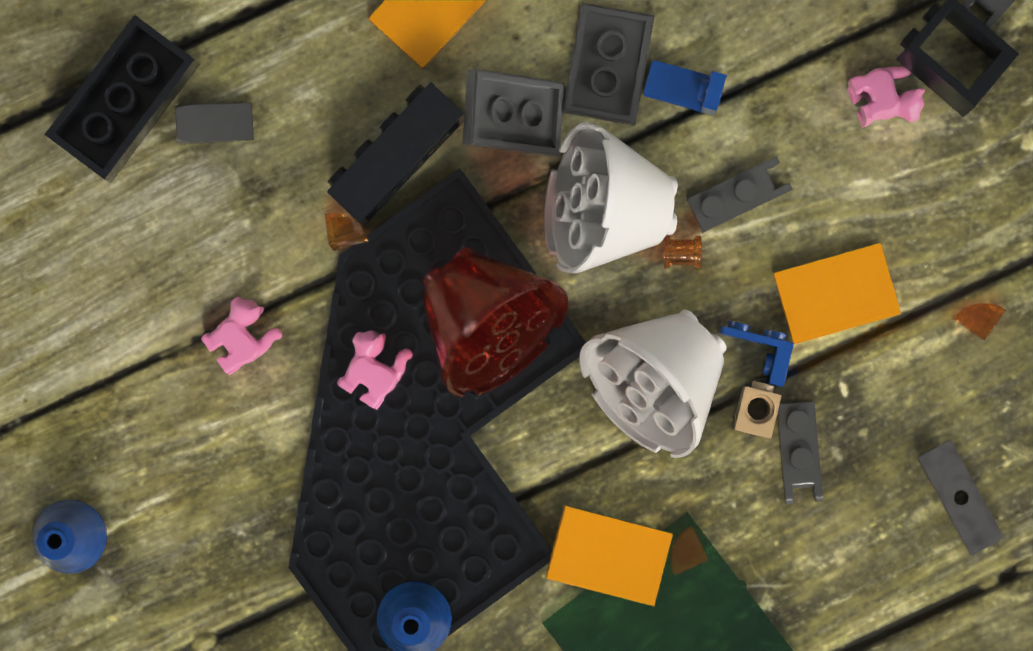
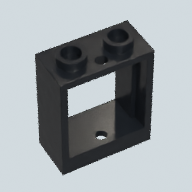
[896,0,1019,117]

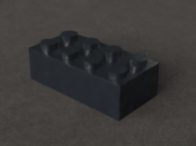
[44,15,200,183]
[326,82,464,227]

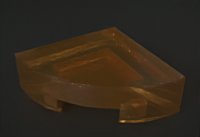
[325,212,368,251]
[953,303,1006,340]
[670,526,708,576]

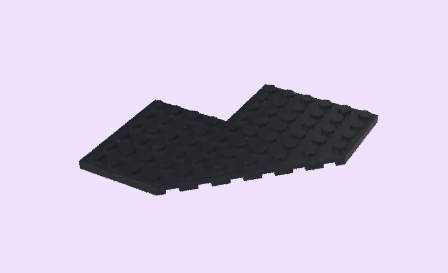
[288,168,586,651]

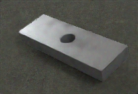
[916,439,1004,556]

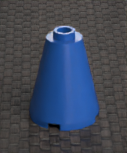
[32,500,107,574]
[377,581,452,651]

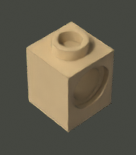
[732,381,782,439]

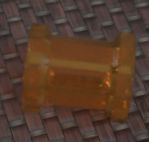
[663,236,702,269]

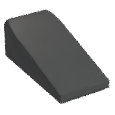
[175,103,254,145]

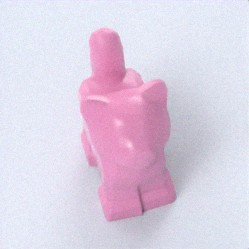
[847,66,925,128]
[201,297,282,375]
[337,330,413,409]

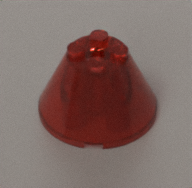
[423,247,568,397]

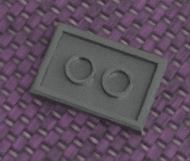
[562,3,655,126]
[462,69,564,157]

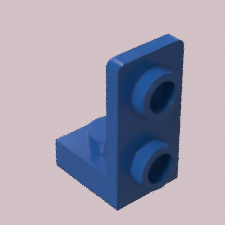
[643,61,727,116]
[717,321,794,387]

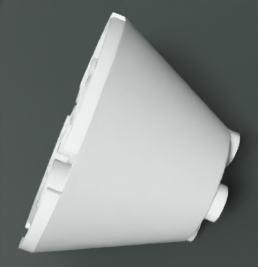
[544,122,678,274]
[579,309,727,458]

